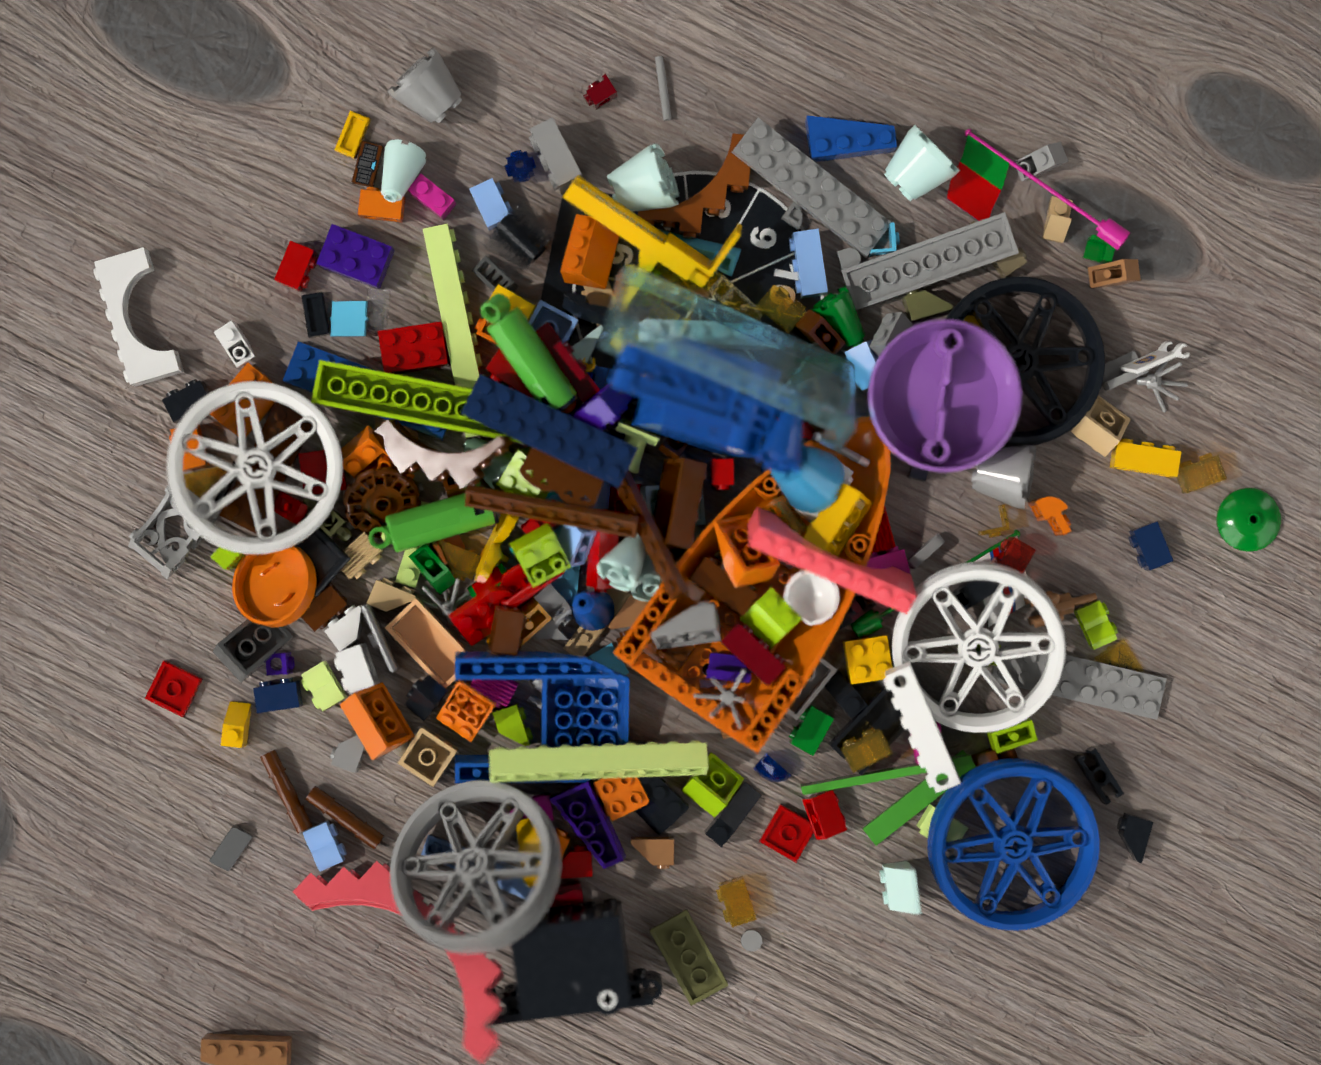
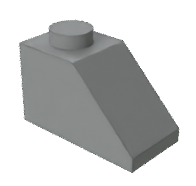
[330,735,366,773]

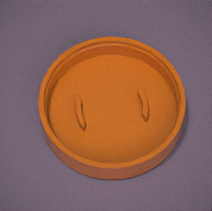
[232,545,317,627]

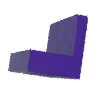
[707,653,751,683]

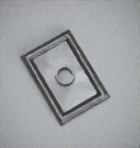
[361,604,399,672]

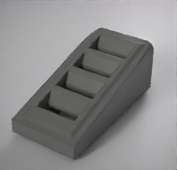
[471,255,518,293]

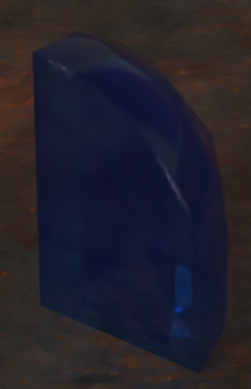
[753,753,792,782]

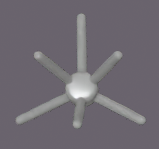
[1137,360,1188,412]
[421,578,470,625]
[693,669,746,729]

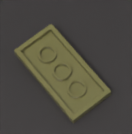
[650,909,728,1006]

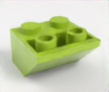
[509,523,571,588]

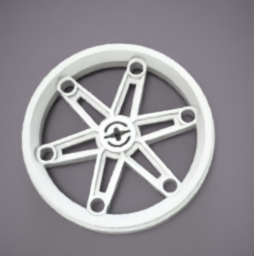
[167,381,343,554]
[892,562,1066,732]

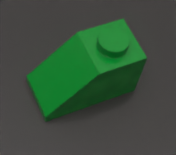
[408,544,455,595]

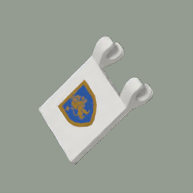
[1120,341,1190,374]

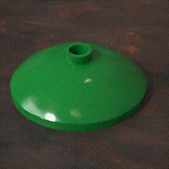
[1216,488,1281,552]

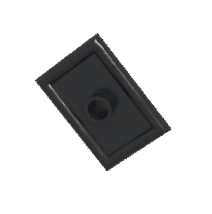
[291,513,351,597]

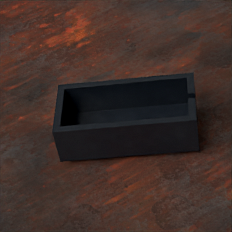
[828,684,905,775]

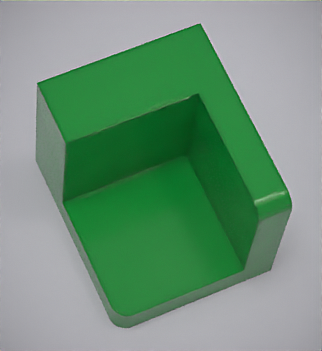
[1083,235,1115,264]

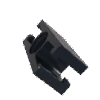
[1073,746,1124,805]

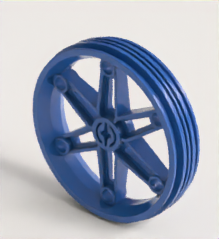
[927,758,1100,931]

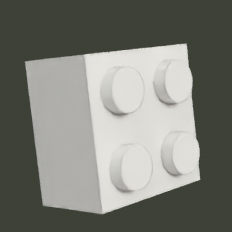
[334,643,380,694]

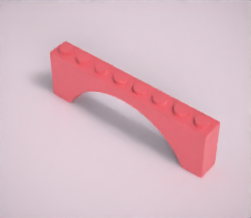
[748,507,917,614]

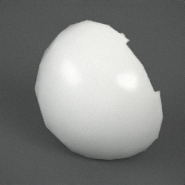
[784,570,840,625]

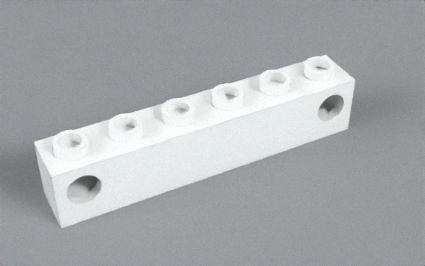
[883,661,960,793]

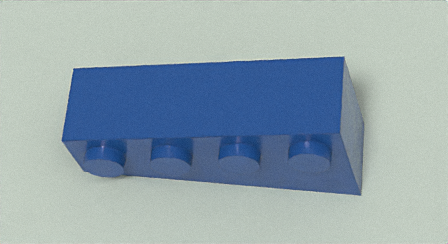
[805,115,897,162]

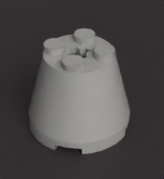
[387,47,462,123]
[971,445,1036,510]

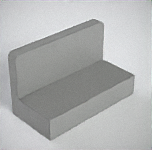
[1102,351,1149,391]

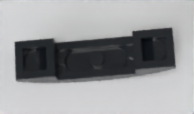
[562,292,650,327]

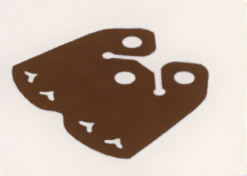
[519,447,604,507]

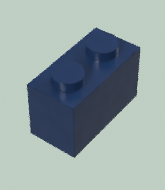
[1128,521,1173,571]
[253,677,303,713]

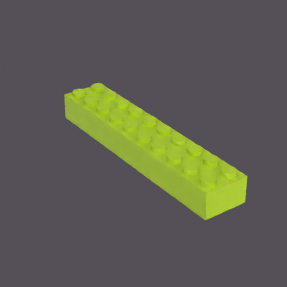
[311,360,524,444]

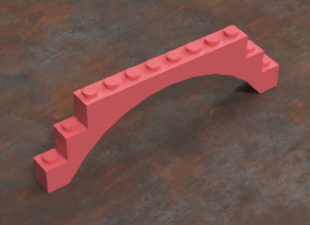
[293,861,504,1065]

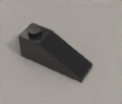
[705,782,762,848]

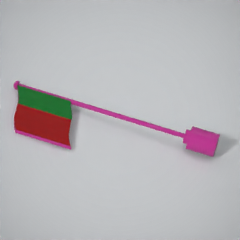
[947,129,1131,250]

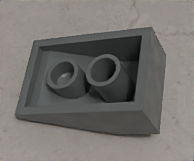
[213,619,293,683]

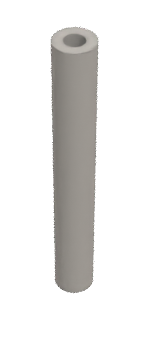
[655,56,672,121]

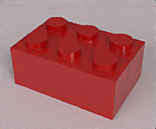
[378,321,450,374]

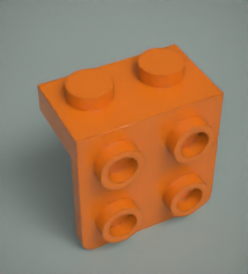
[593,777,649,822]

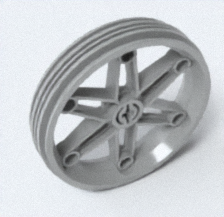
[390,781,561,954]

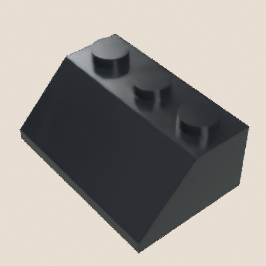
[635,776,689,835]

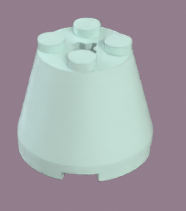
[884,125,960,201]
[607,143,679,212]

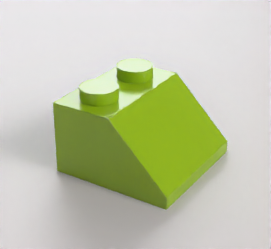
[740,587,802,650]
[681,752,744,818]

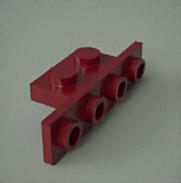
[536,321,600,402]

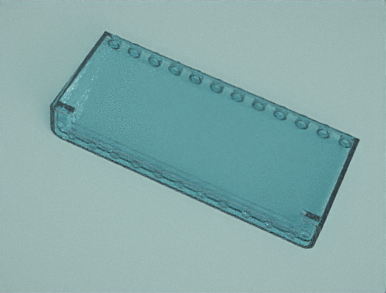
[599,265,856,451]

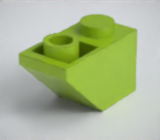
[492,703,533,747]

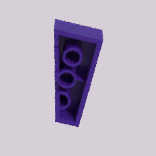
[549,779,626,869]

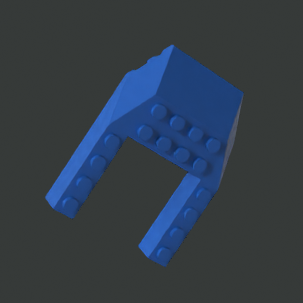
[455,651,629,784]

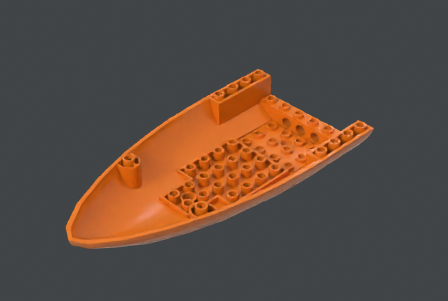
[613,416,891,753]

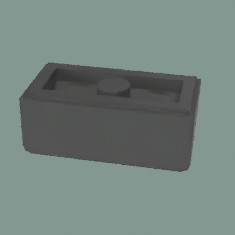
[209,824,253,872]

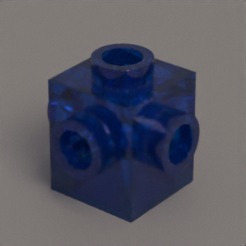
[504,150,536,183]

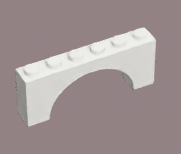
[93,247,184,387]

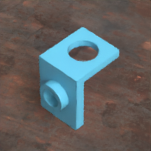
[869,222,900,256]

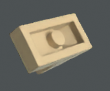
[1042,196,1073,243]

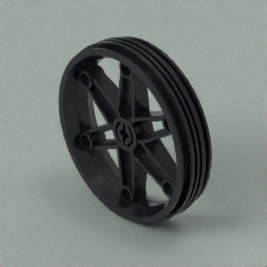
[945,276,1105,446]

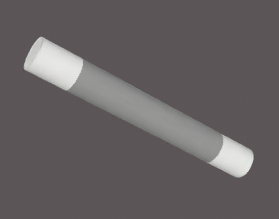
[812,432,870,467]

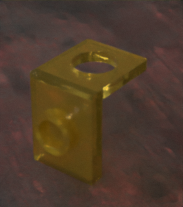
[978,504,1010,538]

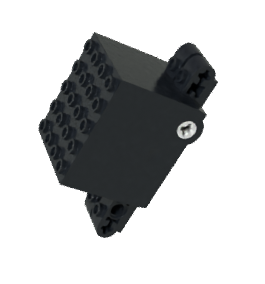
[488,899,662,1026]

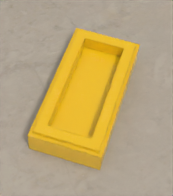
[334,111,371,159]

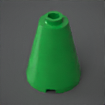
[811,286,866,347]

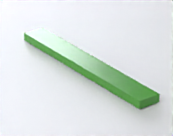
[800,754,972,795]

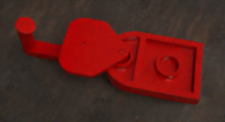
[448,564,565,646]

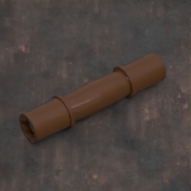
[260,750,313,834]
[305,786,384,850]

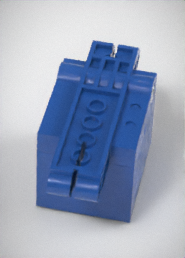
[610,339,803,457]

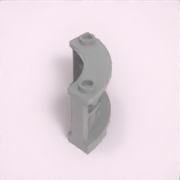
[128,485,220,579]

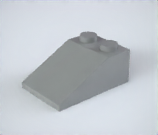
[651,602,722,650]

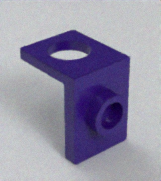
[266,652,295,675]

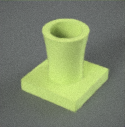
[616,418,661,473]

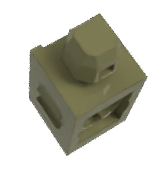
[303,498,353,542]

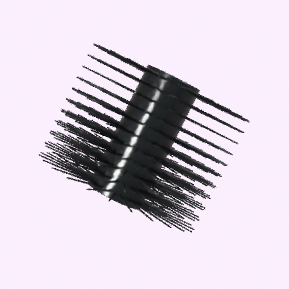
[482,199,559,277]

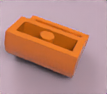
[1028,497,1071,536]

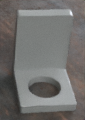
[533,584,572,624]

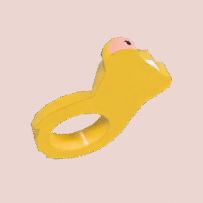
[475,513,519,583]

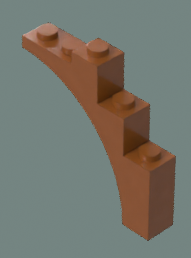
[638,133,750,239]

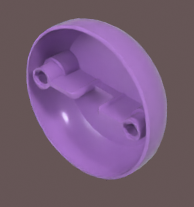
[868,320,1021,472]

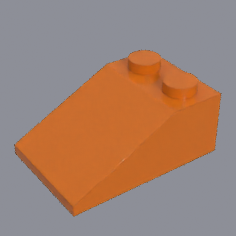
[714,514,780,587]

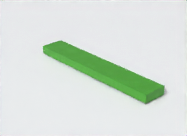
[862,750,976,846]

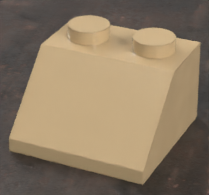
[1071,395,1131,457]

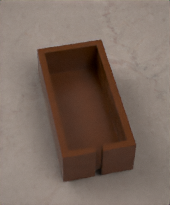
[653,458,707,549]

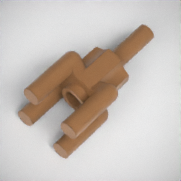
[1024,591,1097,628]

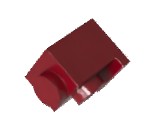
[583,74,617,110]

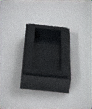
[301,292,330,338]

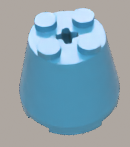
[771,444,845,514]

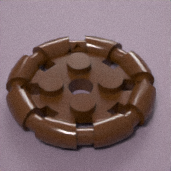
[343,467,421,538]

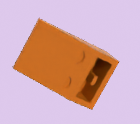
[341,425,415,502]
[436,680,495,742]

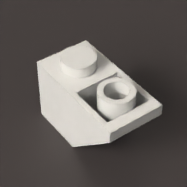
[214,320,255,368]
[325,605,364,652]

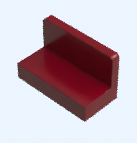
[549,881,584,908]

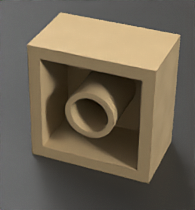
[398,725,459,787]

